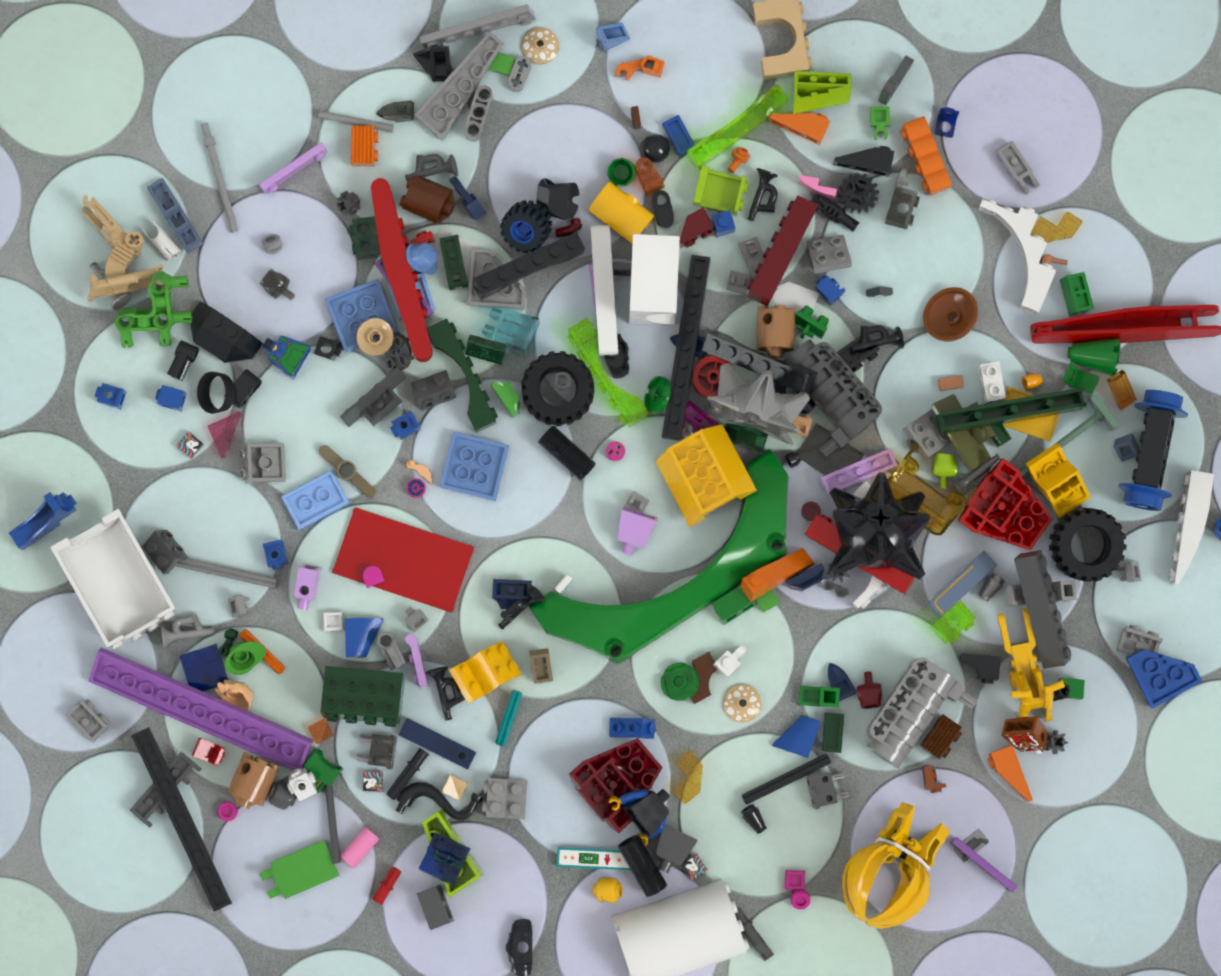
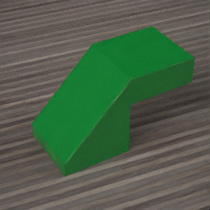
[798,686,840,708]

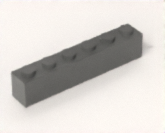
[1014,550,1071,669]

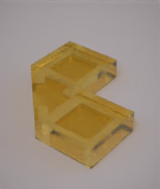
[1031,211,1083,243]
[673,750,703,804]

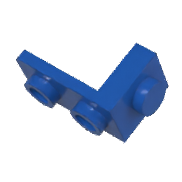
[609,718,656,739]

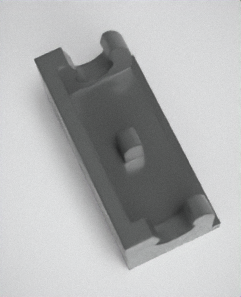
[416,884,454,930]

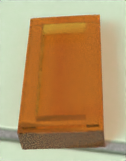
[1107,370,1137,410]

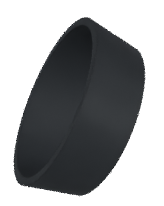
[197,371,235,414]

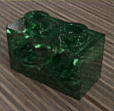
[349,216,381,260]

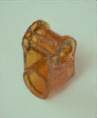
[635,157,665,196]

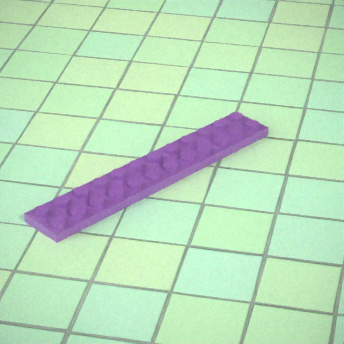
[88,648,314,771]

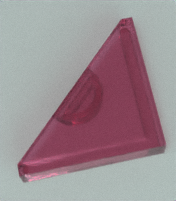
[208,412,241,458]

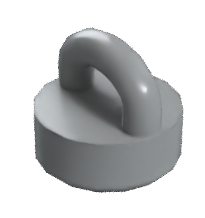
[262,234,282,254]

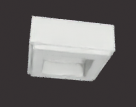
[555,575,573,594]
[323,611,344,632]

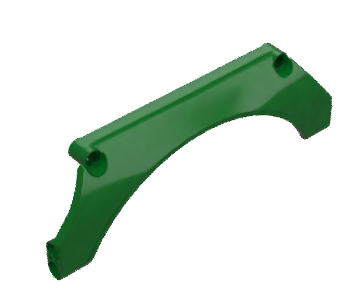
[529,449,789,664]

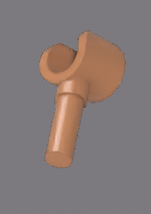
[1040,254,1068,265]

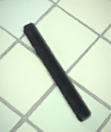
[742,754,831,804]

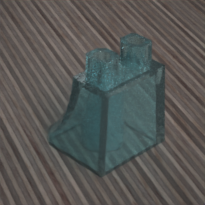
[482,308,540,358]

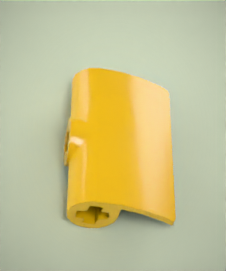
[588,181,655,244]

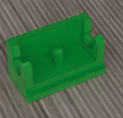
[1060,272,1094,317]
[711,586,756,625]

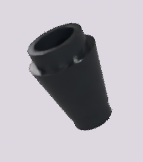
[741,804,767,834]

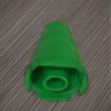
[1067,338,1120,377]

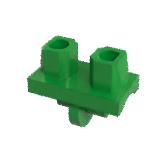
[795,305,829,339]

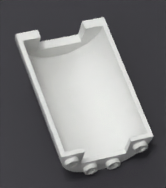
[50,509,176,650]
[611,879,750,976]

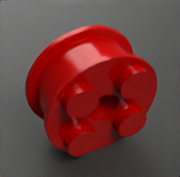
[692,356,734,399]

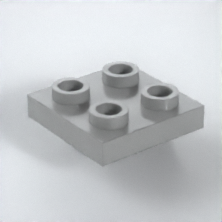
[807,235,852,274]
[903,409,952,460]

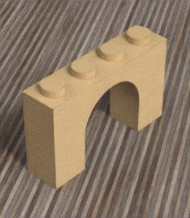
[752,0,812,81]

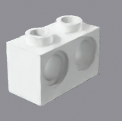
[978,361,1006,404]

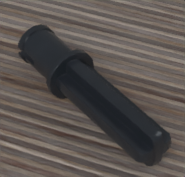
[386,747,429,800]

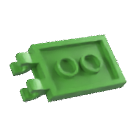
[259,840,340,899]

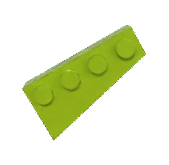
[422,809,484,898]

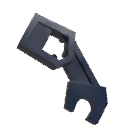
[449,176,486,221]

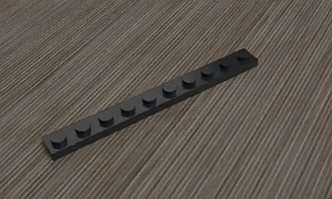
[662,255,711,441]
[131,727,232,912]

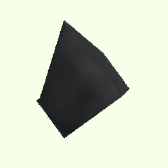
[413,46,451,82]

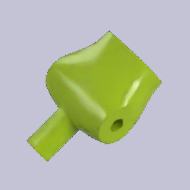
[931,453,957,489]

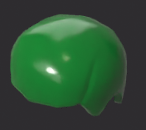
[607,158,636,187]

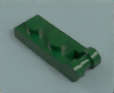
[439,234,468,291]

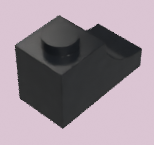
[959,653,1001,684]

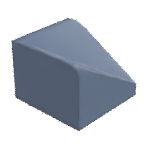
[1114,433,1140,461]

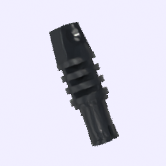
[811,193,860,232]

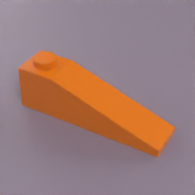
[740,548,814,602]

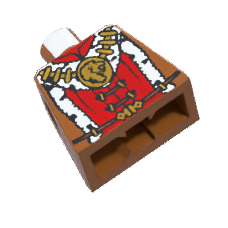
[1001,716,1047,754]

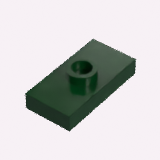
[822,713,844,753]

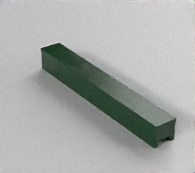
[934,387,1087,435]

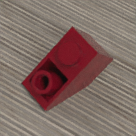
[679,207,714,248]

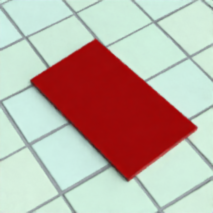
[332,507,474,613]

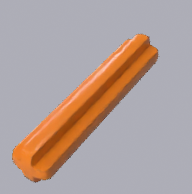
[239,629,285,674]

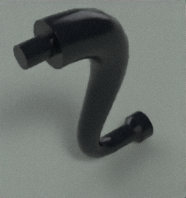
[395,782,483,821]

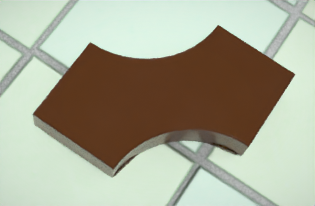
[691,652,717,704]

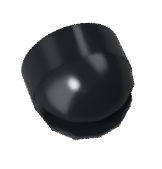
[785,451,801,468]

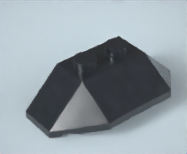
[190,301,263,363]

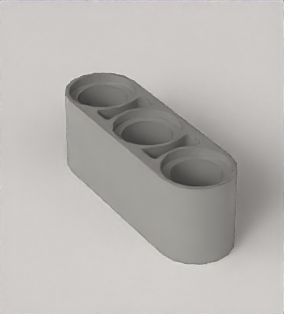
[464,85,493,142]

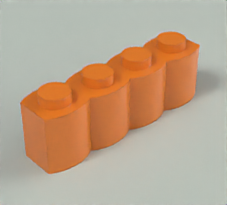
[900,116,952,196]

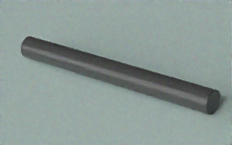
[325,785,341,864]

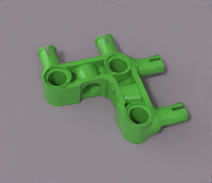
[115,271,192,348]

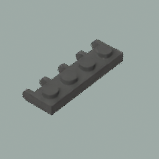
[130,751,202,828]

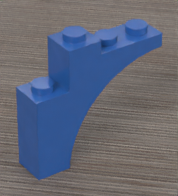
[9,492,77,550]

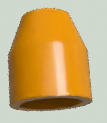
[1022,374,1043,391]

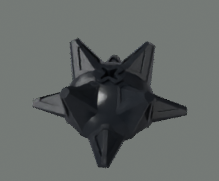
[829,472,929,580]

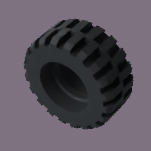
[521,351,594,427]
[1049,508,1127,582]

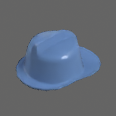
[406,243,439,275]

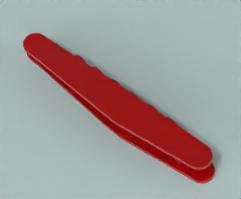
[371,178,433,362]
[1030,305,1221,344]

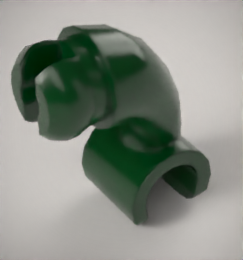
[218,628,238,657]

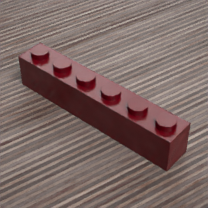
[747,196,818,307]

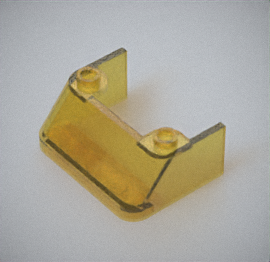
[888,442,978,536]

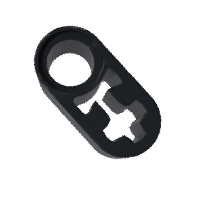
[224,369,262,409]

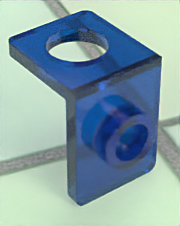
[935,107,959,138]

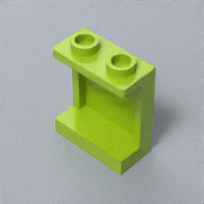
[693,165,749,216]

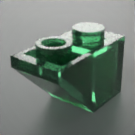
[725,423,768,453]

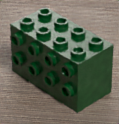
[320,666,405,727]

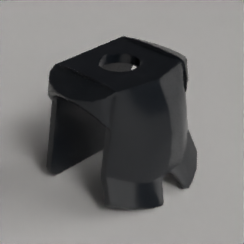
[536,178,579,220]

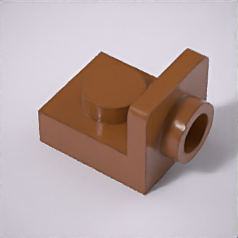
[922,766,946,793]

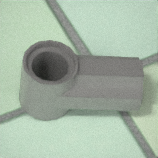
[377,632,406,671]

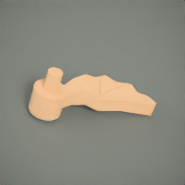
[406,460,432,483]

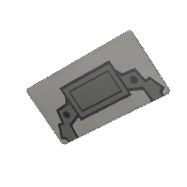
[953,829,989,863]

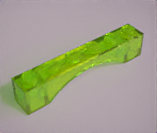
[686,84,789,171]
[567,317,649,428]

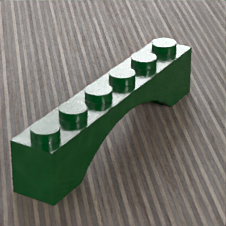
[427,319,498,433]

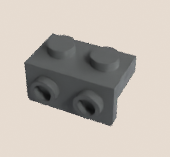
[411,370,456,411]
[142,530,188,575]

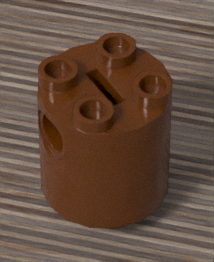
[399,174,455,224]

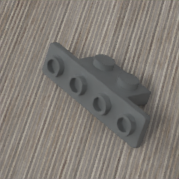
[340,367,406,427]

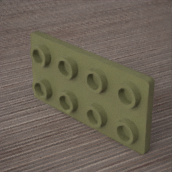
[931,394,996,471]

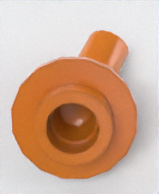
[727,147,750,173]

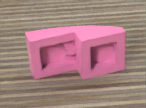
[799,175,837,200]

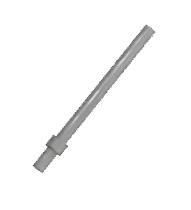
[201,123,238,233]

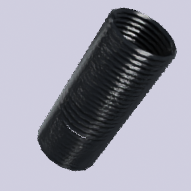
[538,425,596,481]
[618,835,667,897]

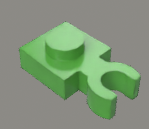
[870,106,890,140]

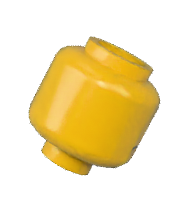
[593,877,623,903]

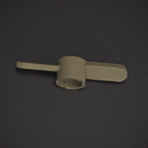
[319,445,376,498]

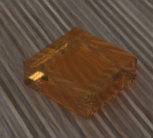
[308,718,334,745]

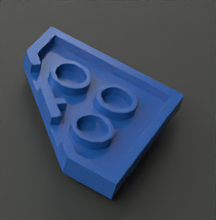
[1125,648,1202,709]

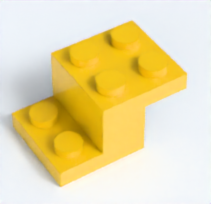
[1025,443,1091,518]
[449,641,522,704]

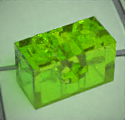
[930,600,976,644]

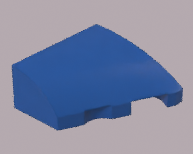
[345,618,383,658]
[773,715,821,758]

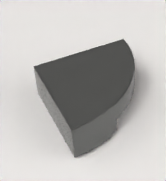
[866,286,893,297]

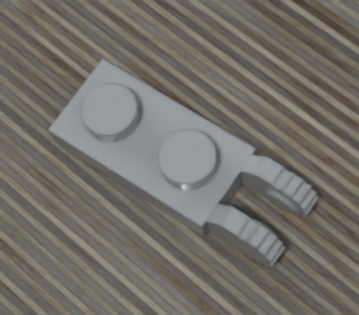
[996,141,1039,195]

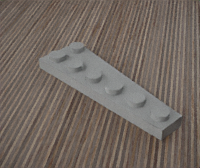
[420,4,536,48]
[414,31,504,140]

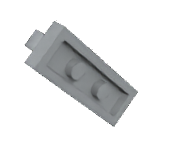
[739,237,777,290]

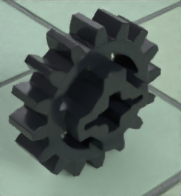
[838,172,879,215]

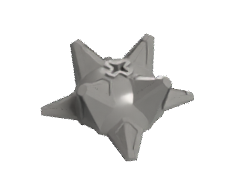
[704,363,810,445]

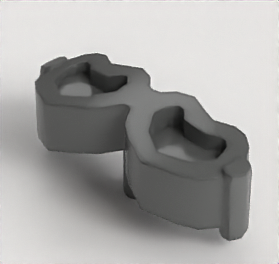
[821,578,849,597]

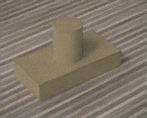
[529,648,553,684]

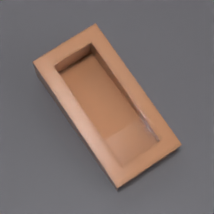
[938,375,964,391]

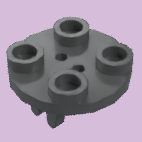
[384,333,415,370]

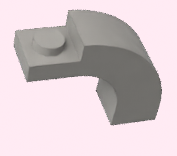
[1005,581,1077,606]

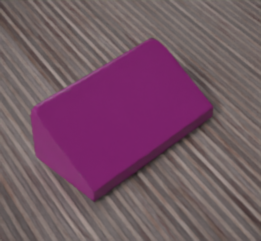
[685,400,719,433]

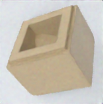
[442,774,468,800]

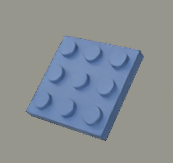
[325,279,399,353]
[440,432,509,501]

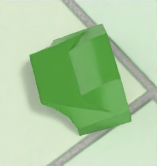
[491,381,520,418]

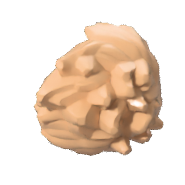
[215,680,254,711]

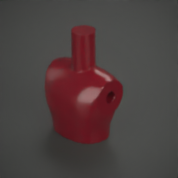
[857,671,882,709]

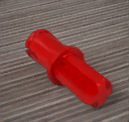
[372,866,401,905]

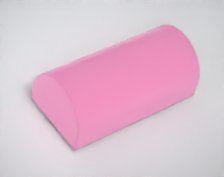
[340,826,380,868]

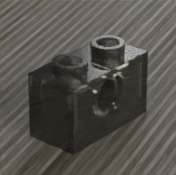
[885,185,920,230]

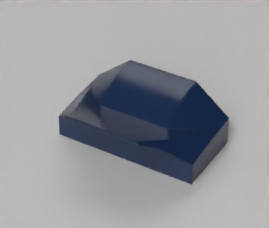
[787,563,824,591]
[492,579,532,609]

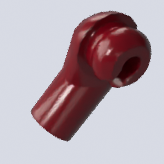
[555,218,582,238]

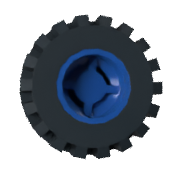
[500,200,553,253]

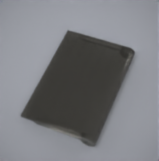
[796,423,865,475]

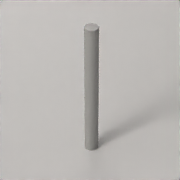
[318,111,394,132]

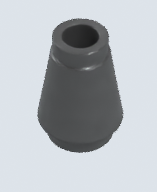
[979,573,1005,602]

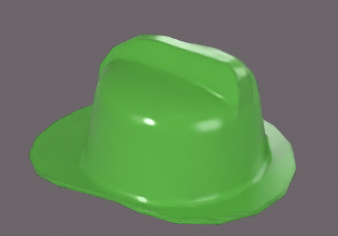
[224,641,266,675]

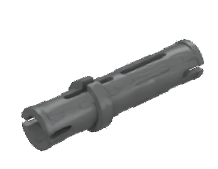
[735,907,774,961]

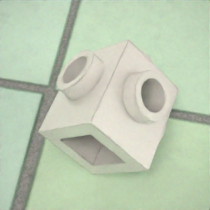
[287,768,317,802]

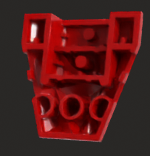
[958,458,1053,550]

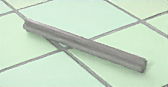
[175,558,277,588]

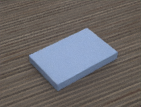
[281,470,350,530]

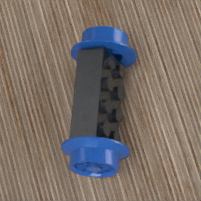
[1118,390,1188,511]

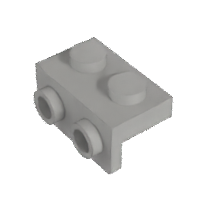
[1117,625,1163,654]
[66,698,110,743]

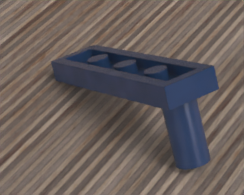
[399,718,477,770]

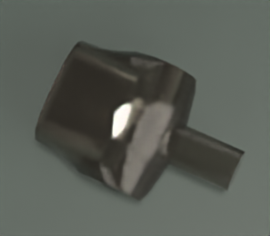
[260,269,295,301]

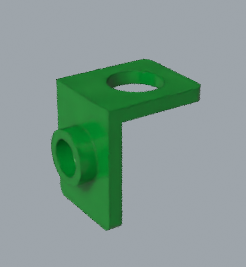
[1063,363,1099,394]

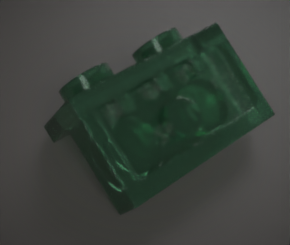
[465,335,506,365]

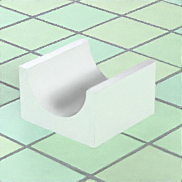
[629,234,680,326]

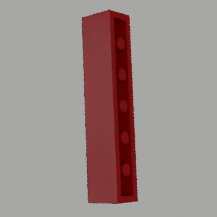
[805,514,915,595]

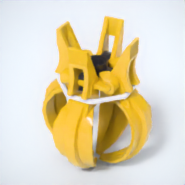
[842,802,950,929]

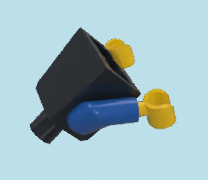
[609,789,670,846]

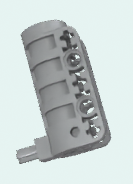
[866,658,978,768]

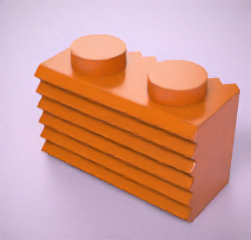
[351,126,379,167]

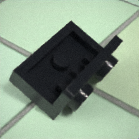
[837,335,880,372]

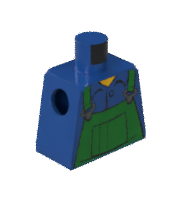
[263,335,312,380]

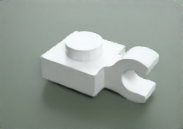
[713,645,747,678]

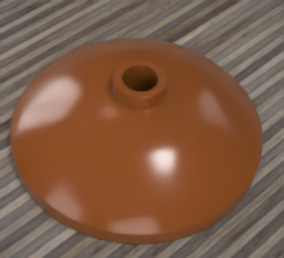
[923,287,978,342]

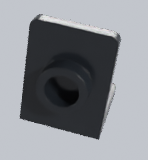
[314,336,342,361]

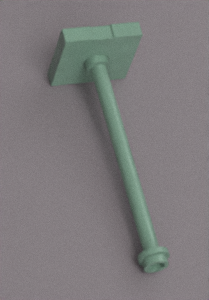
[1019,393,1120,477]

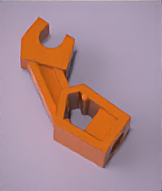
[615,55,665,81]

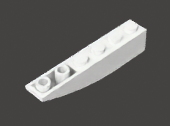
[1169,470,1214,586]

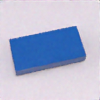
[662,115,696,157]

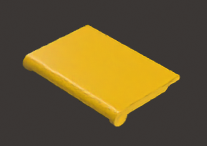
[1003,386,1060,442]

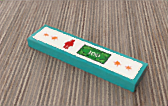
[557,847,630,870]

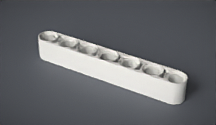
[590,225,618,356]

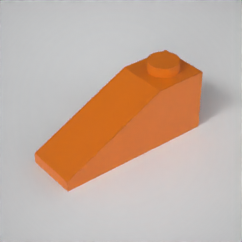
[768,113,830,145]
[987,745,1033,802]

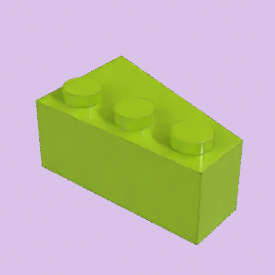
[793,71,852,114]

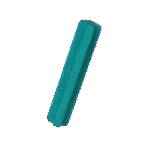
[495,690,522,746]

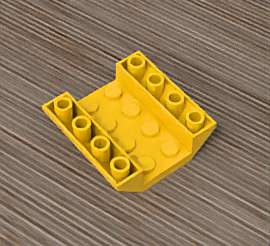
[656,424,757,528]

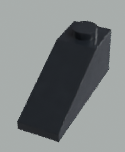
[833,146,894,177]

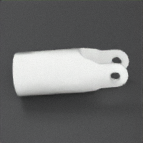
[142,220,181,262]

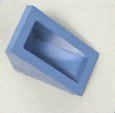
[596,22,630,52]

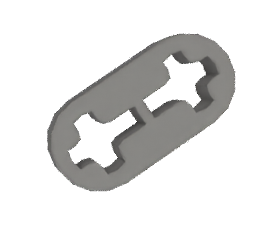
[508,56,532,92]

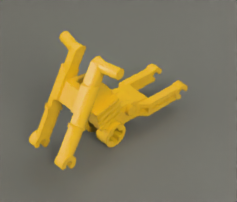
[997,608,1065,722]

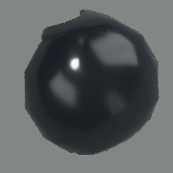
[639,134,670,163]

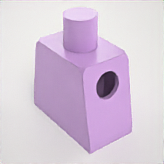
[617,506,658,555]
[294,564,322,610]

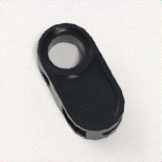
[652,190,674,228]

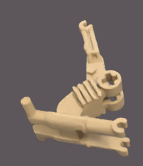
[82,195,165,302]

